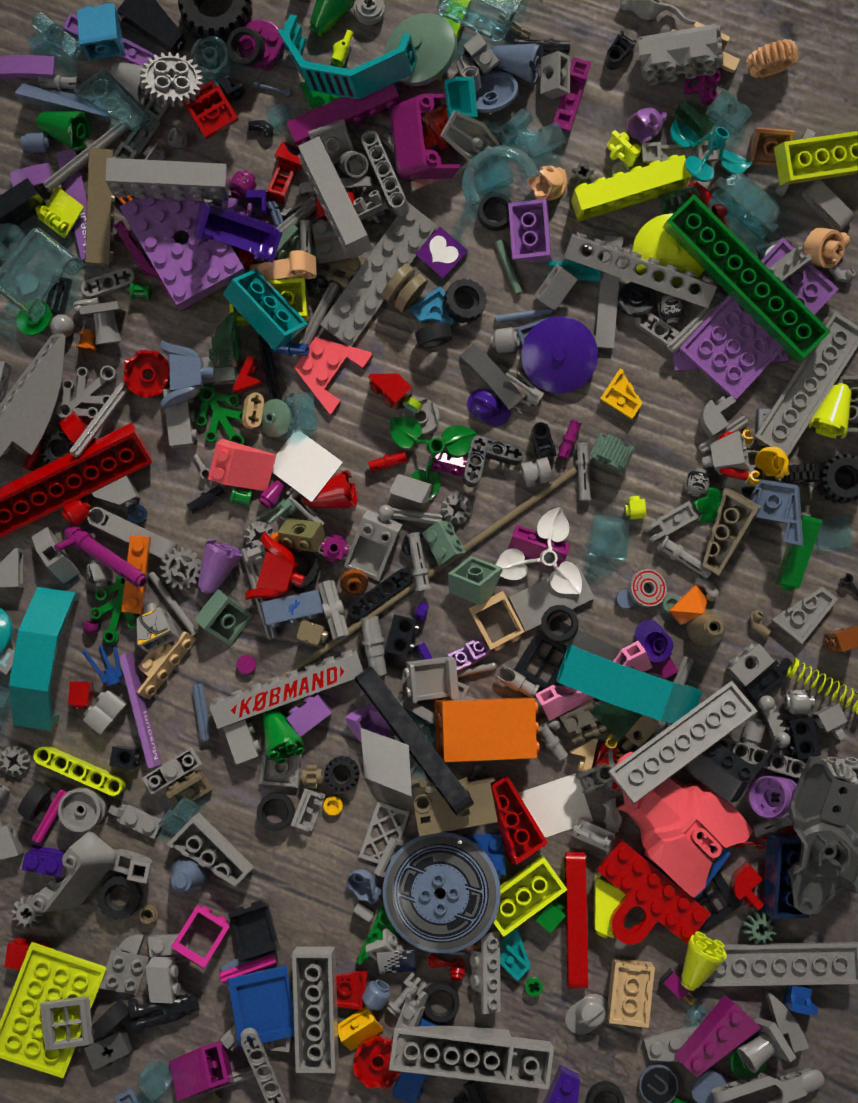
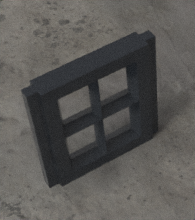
[514,630,567,689]
[692,870,741,930]

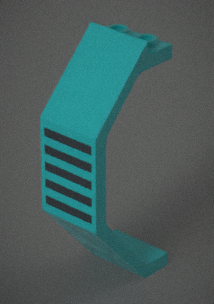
[277,14,417,100]

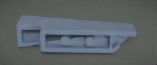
[15,83,111,123]

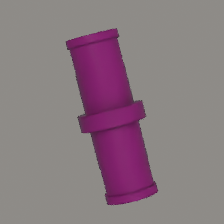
[557,419,582,459]

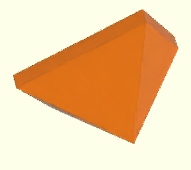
[668,585,707,625]

